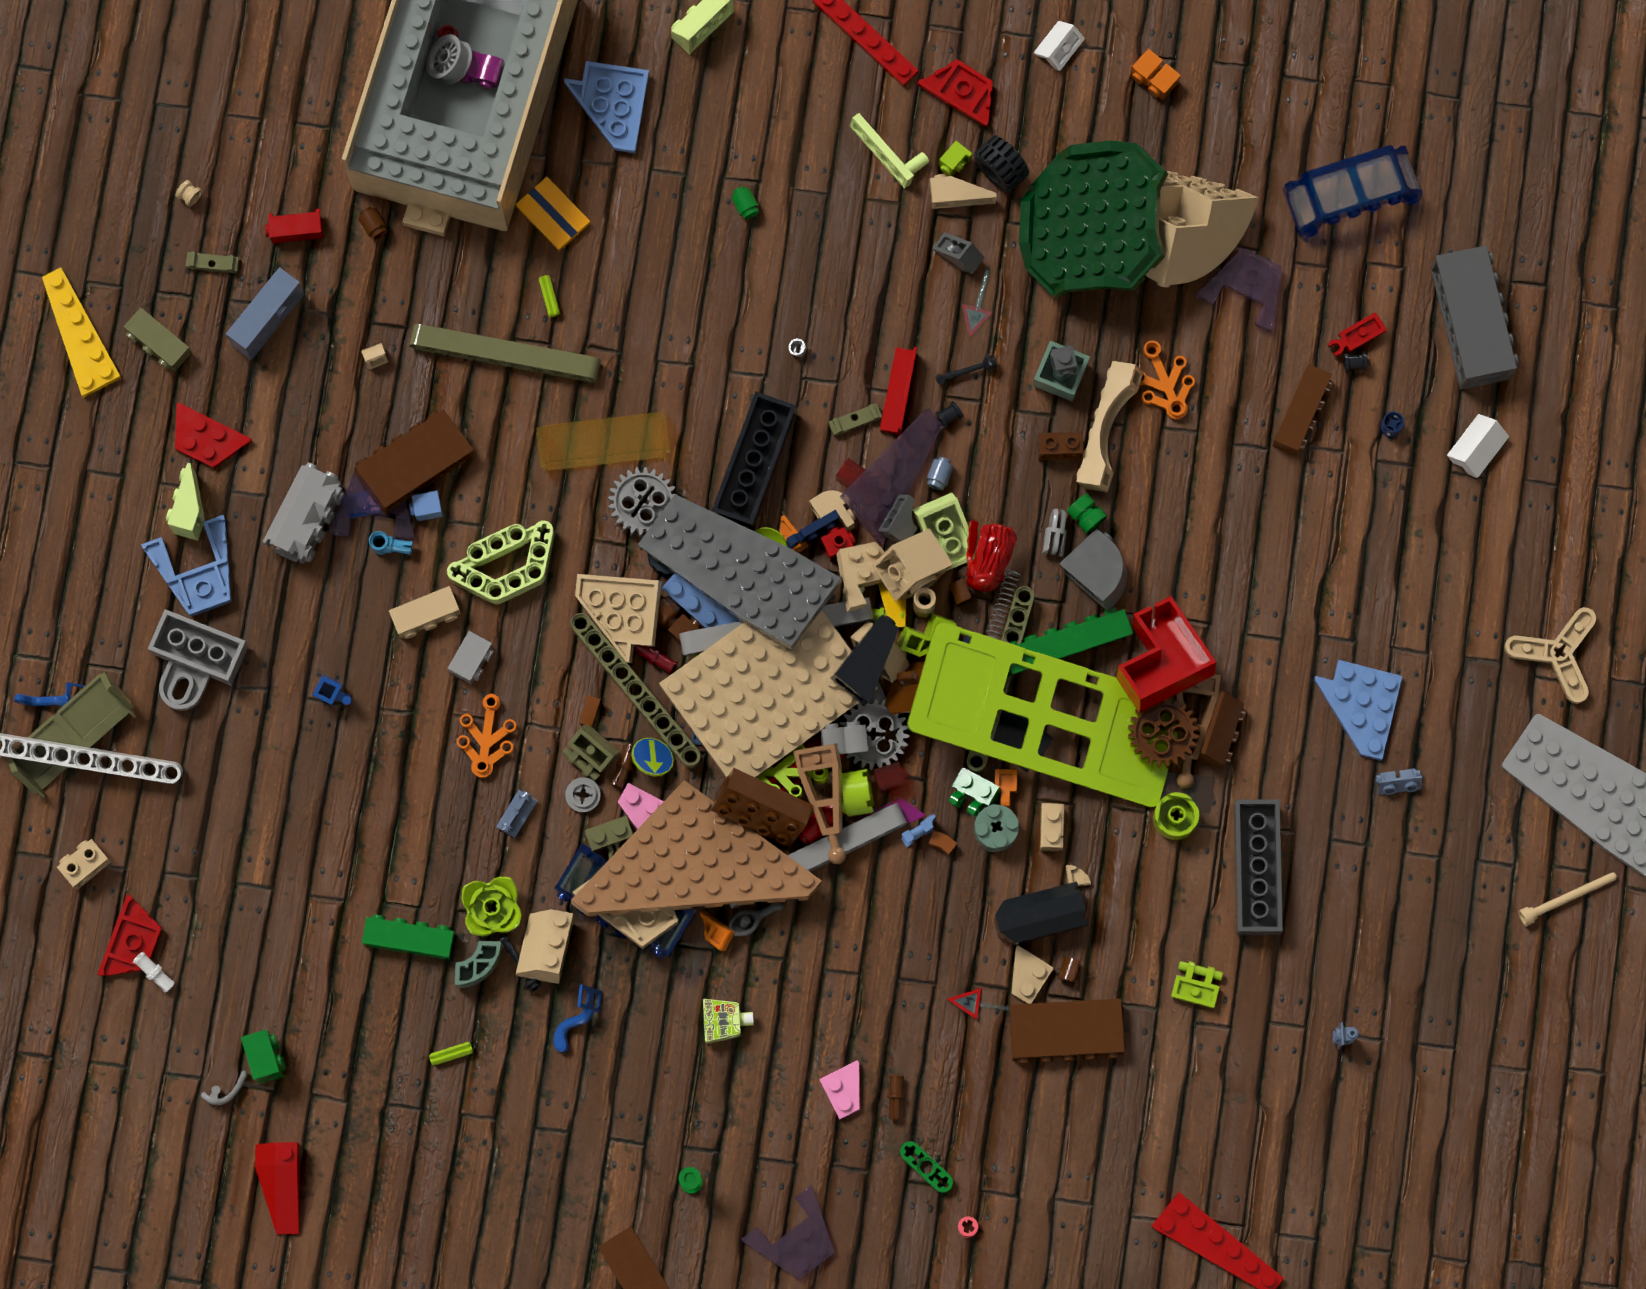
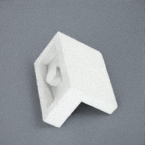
[1034,21,1085,71]

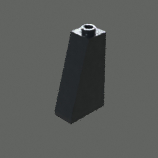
[830,615,899,706]

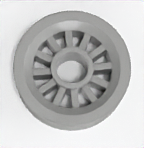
[426,34,472,85]

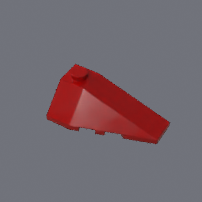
[255,1142,301,1234]

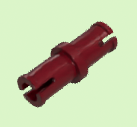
[634,645,678,674]

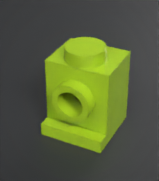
[939,141,972,176]

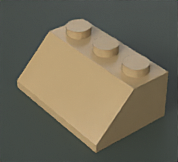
[516,909,573,984]

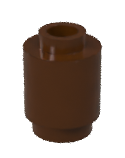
[358,207,388,240]

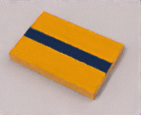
[515,177,591,251]

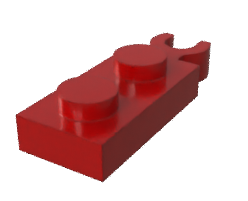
[1328,312,1387,357]

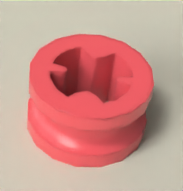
[958,1216,978,1238]

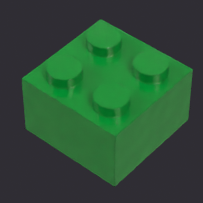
[241,1029,286,1084]

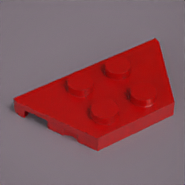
[917,59,993,128]
[175,402,252,469]
[97,894,162,977]

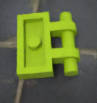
[1171,961,1223,1009]

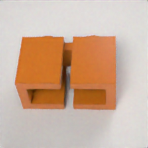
[1130,48,1181,100]

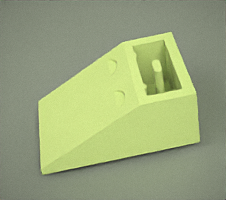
[166,463,205,541]

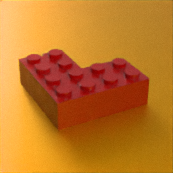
[1117,596,1216,712]

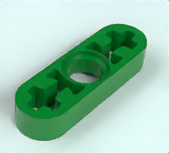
[900,1141,953,1193]

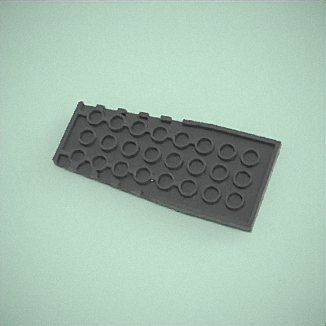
[638,495,842,650]

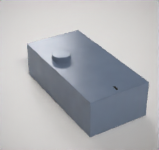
[226,267,304,360]

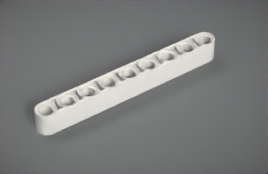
[0,733,183,783]

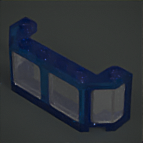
[1283,145,1423,238]

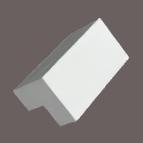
[1447,414,1509,478]

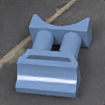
[901,814,936,847]

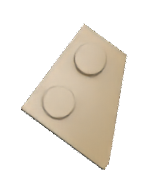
[1011,945,1054,1004]

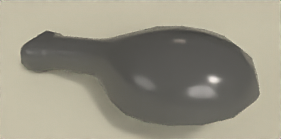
[728,902,784,937]

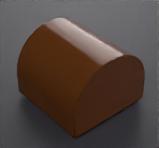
[949,578,973,606]
[1058,957,1082,985]

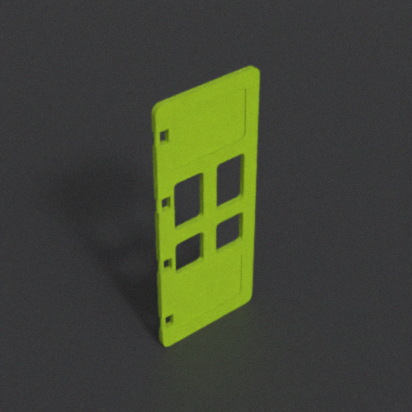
[907,622,1185,807]

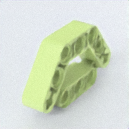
[447,521,554,605]

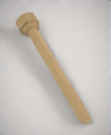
[1518,872,1617,926]

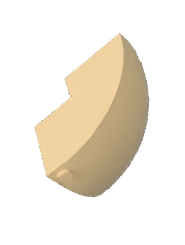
[1145,171,1258,287]

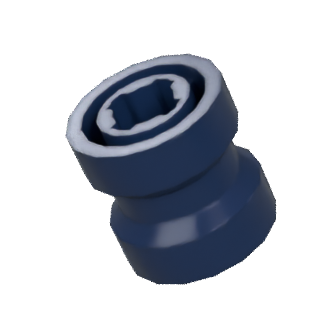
[1380,411,1404,438]

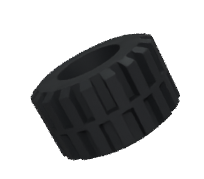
[974,135,1030,192]

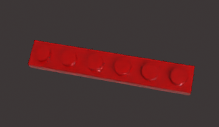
[812,0,918,87]

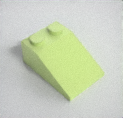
[912,493,976,571]

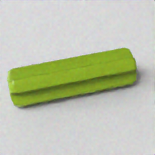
[539,275,560,317]
[429,1042,473,1066]

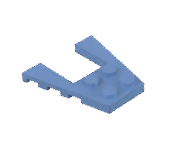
[141,515,231,617]

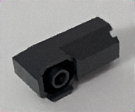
[994,881,1088,947]

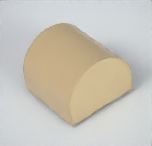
[361,343,388,369]

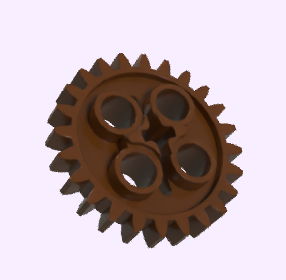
[1128,698,1199,768]

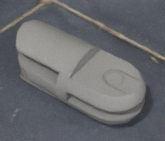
[1042,509,1067,557]

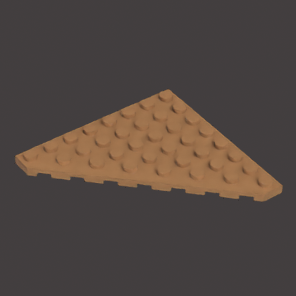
[571,780,822,916]

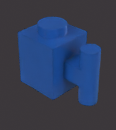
[312,674,352,705]

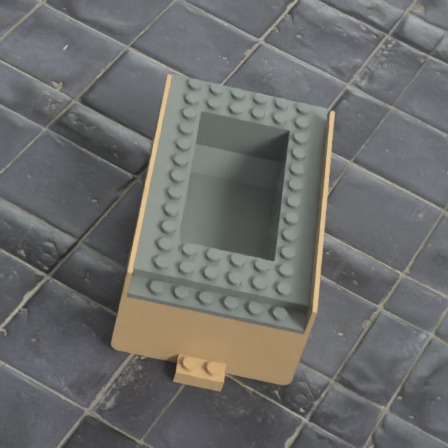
[342,0,578,237]

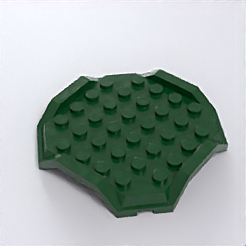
[1019,140,1169,299]

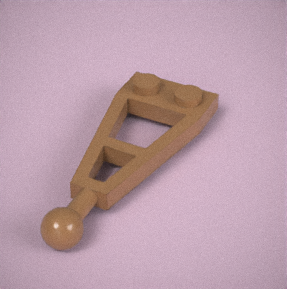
[1174,674,1221,789]
[794,743,846,864]

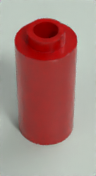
[798,805,844,845]

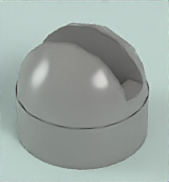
[788,339,807,357]

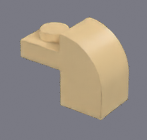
[809,491,856,532]

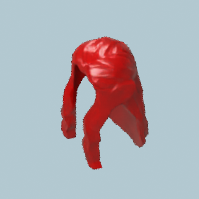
[966,520,1017,592]

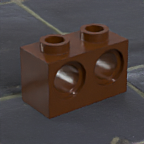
[1038,432,1083,461]

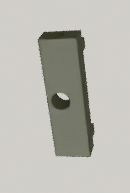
[186,251,240,274]
[828,403,882,437]

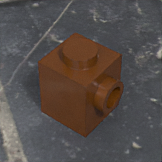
[668,614,702,645]

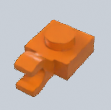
[995,769,1018,809]

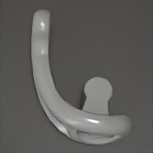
[201,1070,248,1105]

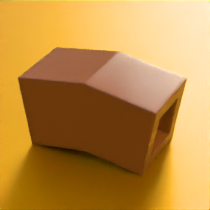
[929,830,957,856]

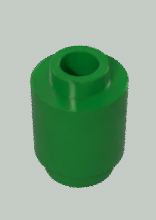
[731,186,760,220]

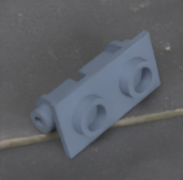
[1376,768,1423,795]
[496,790,538,838]
[1332,1022,1359,1050]

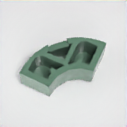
[455,941,503,988]

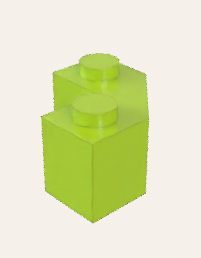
[897,613,957,657]

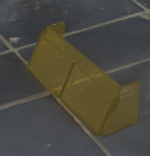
[536,412,670,474]

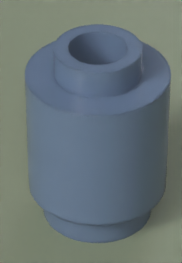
[927,457,954,491]

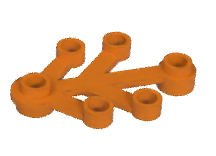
[1140,340,1195,420]
[457,694,517,778]

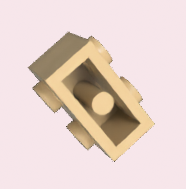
[57,839,111,890]

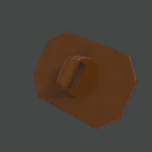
[884,654,927,714]

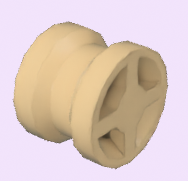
[175,180,202,207]

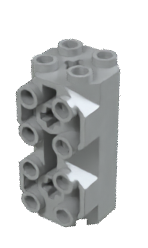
[263,462,345,564]

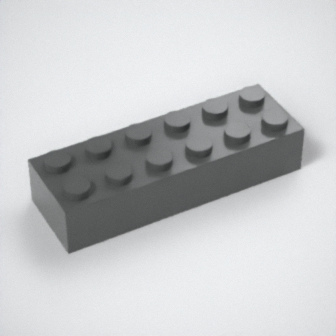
[1233,800,1283,935]

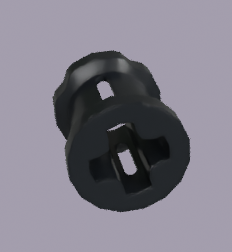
[1343,352,1368,372]
[935,401,964,429]

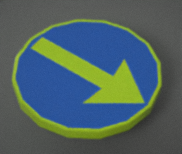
[631,738,674,777]

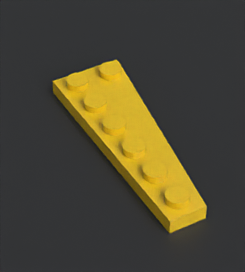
[42,267,121,398]

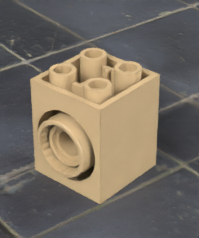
[872,529,953,602]

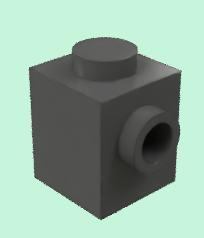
[1050,345,1077,377]

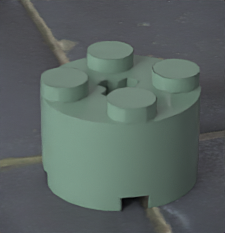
[974,804,1019,852]

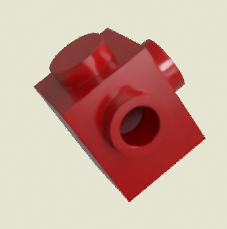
[821,527,856,561]

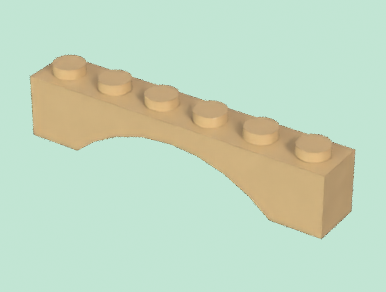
[1076,361,1143,493]

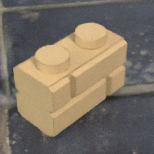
[1040,803,1064,852]

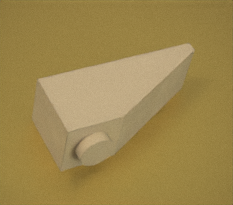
[930,174,997,209]

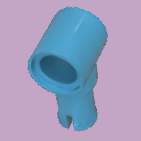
[369,531,413,555]

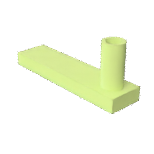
[850,113,929,189]

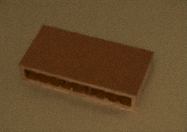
[354,409,474,515]
[1009,999,1124,1064]

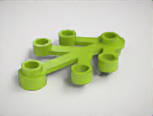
[755,744,829,799]

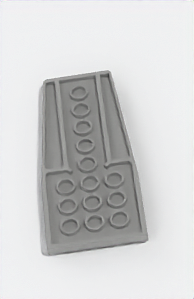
[1501,714,1646,878]

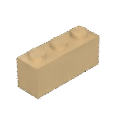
[389,586,461,639]

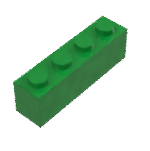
[362,914,455,960]

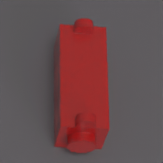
[265,208,323,244]

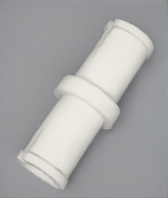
[133,952,175,992]

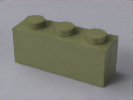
[123,307,192,372]

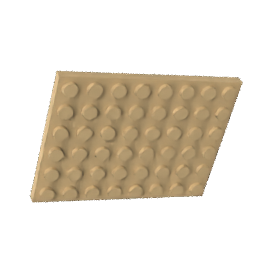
[659,610,878,778]

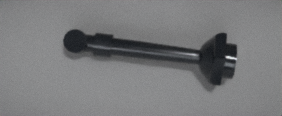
[935,353,998,384]
[499,934,542,992]

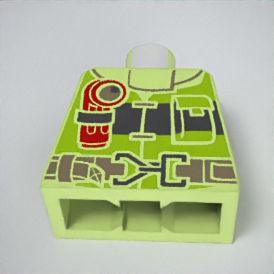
[703,999,754,1044]

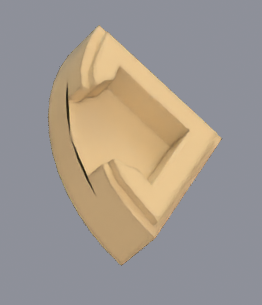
[1065,865,1091,887]

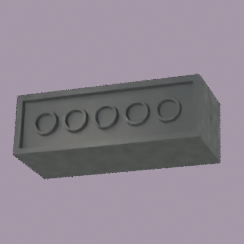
[1430,246,1519,390]

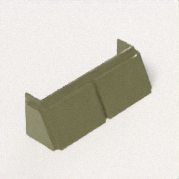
[6,672,136,798]

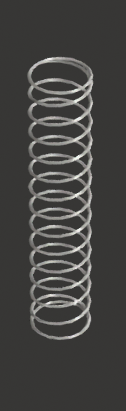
[985,570,1021,640]

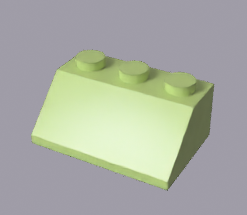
[671,0,734,55]

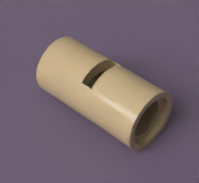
[913,588,936,618]

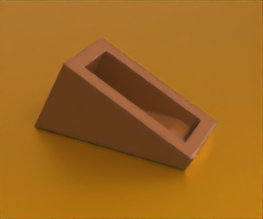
[579,695,601,727]

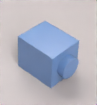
[409,491,443,521]

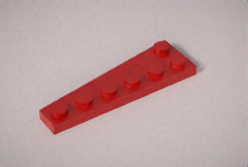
[1151,1192,1284,1289]

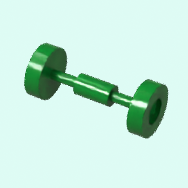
[679,1167,703,1194]

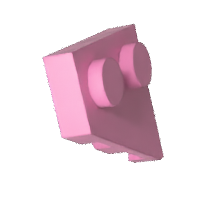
[618,783,664,829]
[819,1060,859,1120]

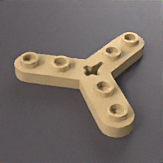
[1504,607,1596,704]

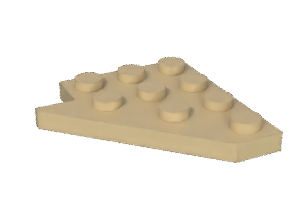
[575,574,662,663]

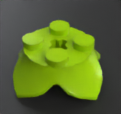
[461,877,521,936]

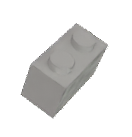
[447,631,494,685]

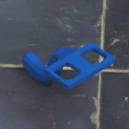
[14,682,85,707]
[553,985,602,1053]

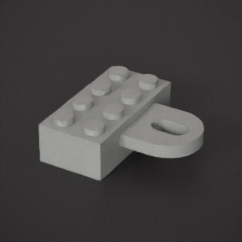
[148,609,249,711]

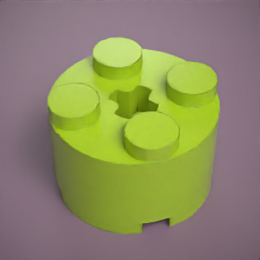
[842,769,874,817]
[1153,792,1199,840]

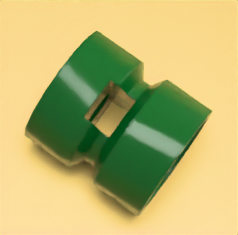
[1066,493,1107,534]

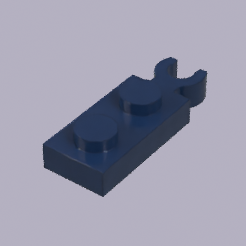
[786,510,840,549]

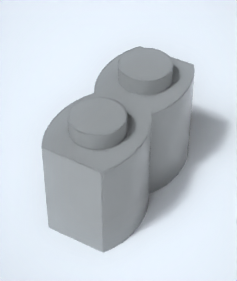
[820,721,868,754]

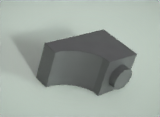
[932,232,985,274]
[878,495,918,544]

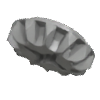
[565,777,601,813]

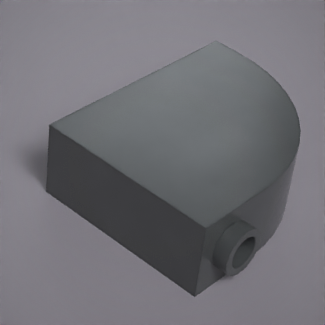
[1059,529,1127,611]

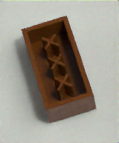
[711,768,813,848]

